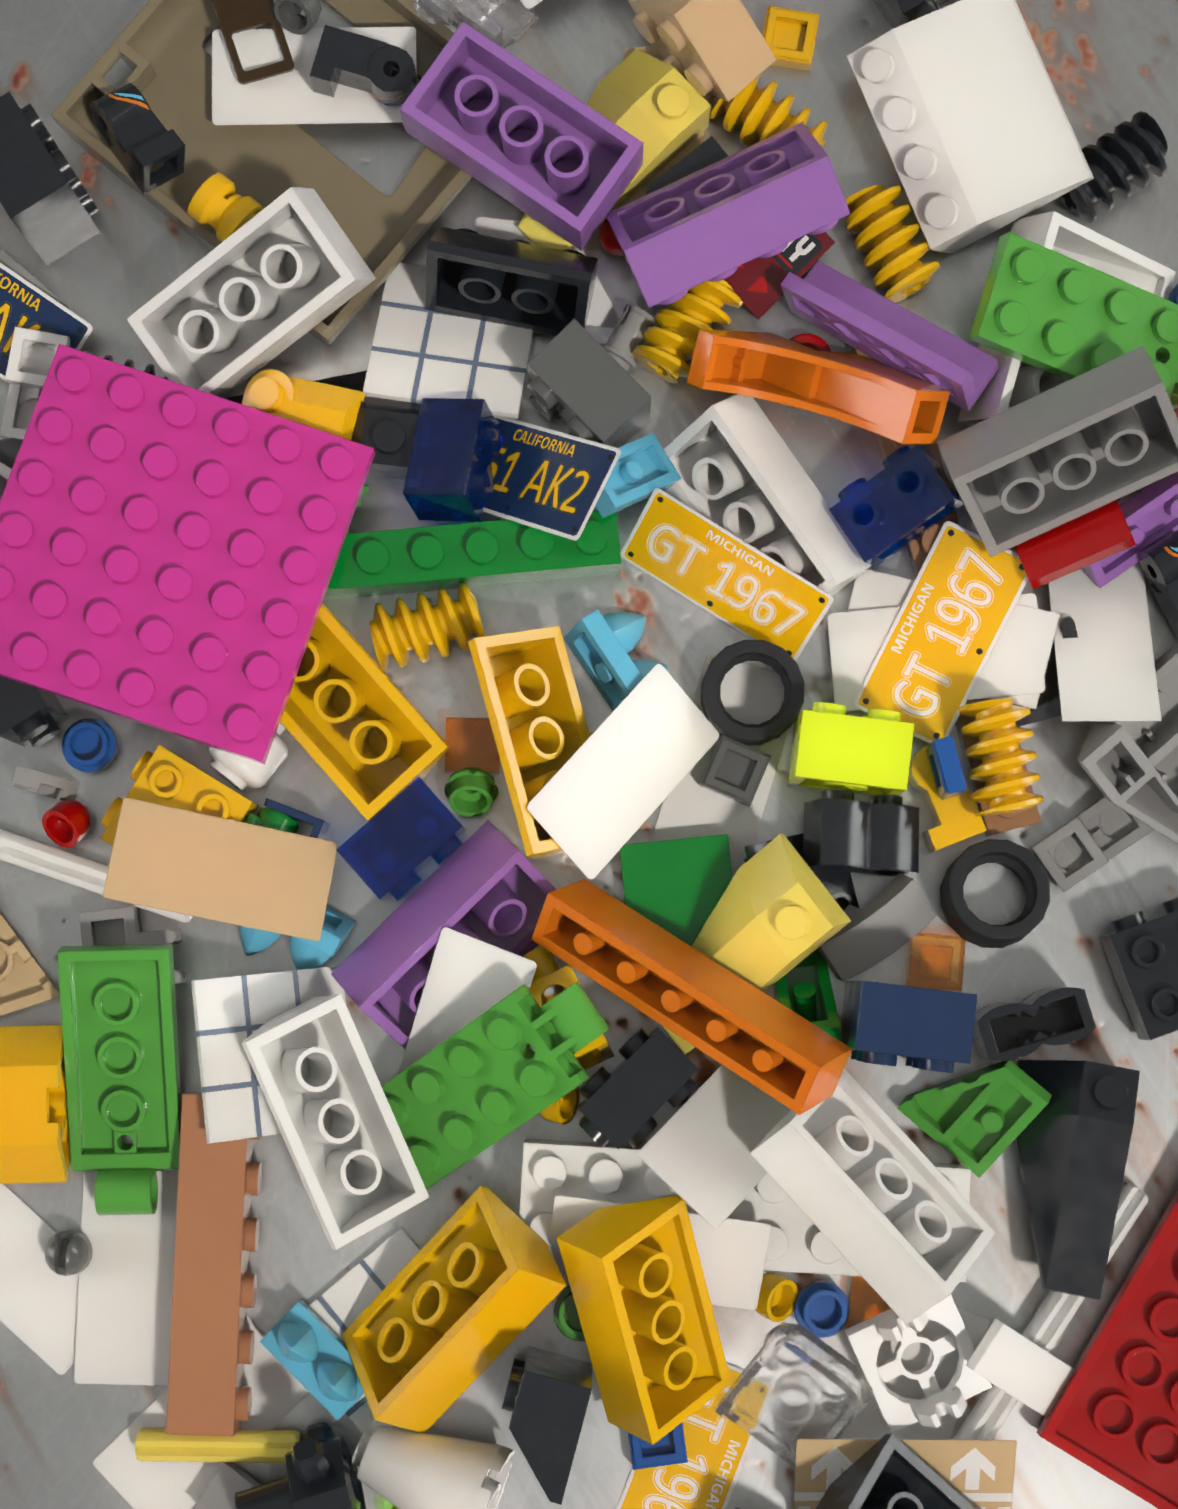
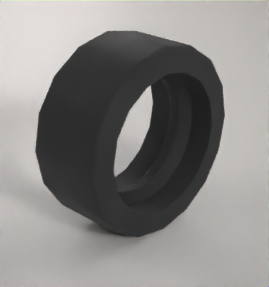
[701,640,805,745]
[940,839,1050,948]

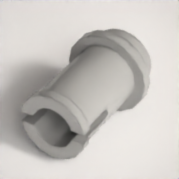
[600,304,656,371]

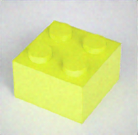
[787,702,914,796]

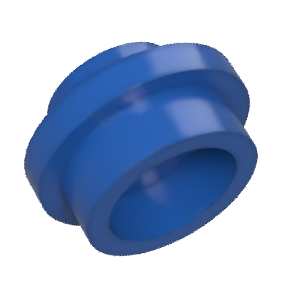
[62,718,117,773]
[794,1281,850,1338]

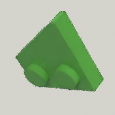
[897,1061,1052,1178]

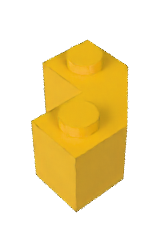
[0,1025,71,1184]

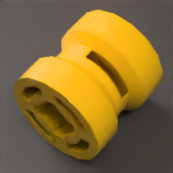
[187,172,264,242]

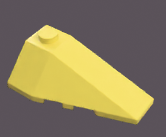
[518,49,711,251]
[663,833,851,1055]

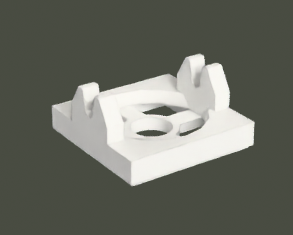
[844,1294,992,1434]

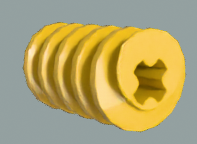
[710,75,828,148]
[845,185,941,303]
[632,280,743,385]
[369,582,485,672]
[958,698,1044,817]

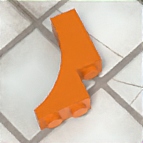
[687,329,950,444]

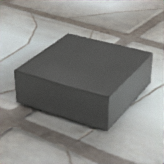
[700,735,771,807]

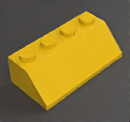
[280,602,450,821]
[468,626,590,859]
[342,1186,566,1433]
[557,1195,732,1445]

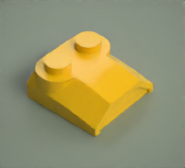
[242,369,365,441]

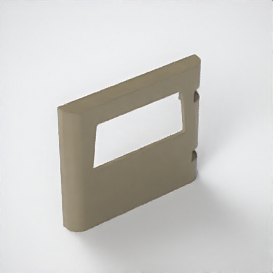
[51,0,472,345]

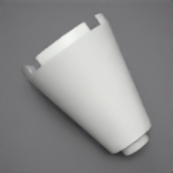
[352,1425,514,1509]

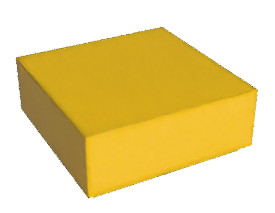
[762,6,820,71]

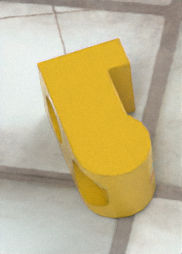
[908,746,987,853]

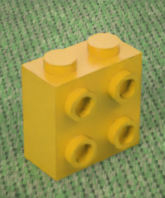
[100,745,259,846]

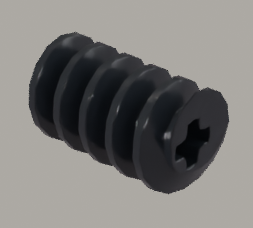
[1058,111,1168,223]

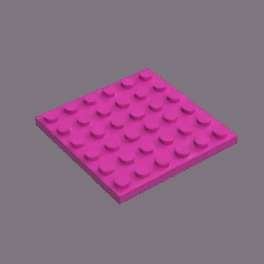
[0,344,375,765]

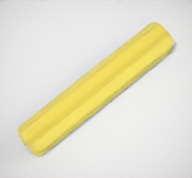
[135,1428,301,1463]

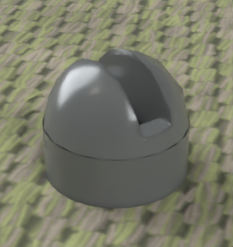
[274,0,322,35]
[44,1230,93,1276]

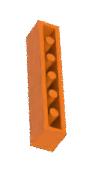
[531,879,852,1115]

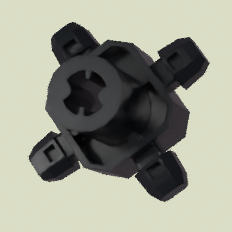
[235,1421,366,1509]

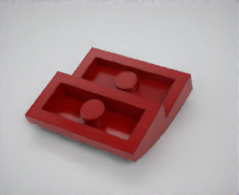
[1015,500,1136,589]

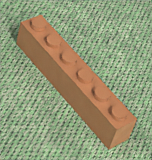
[166,1092,263,1437]

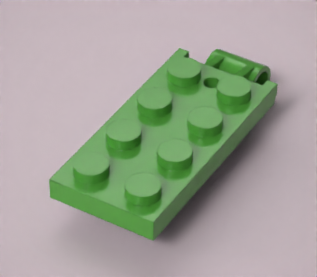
[968,232,1178,413]
[57,944,182,1215]
[381,981,610,1190]

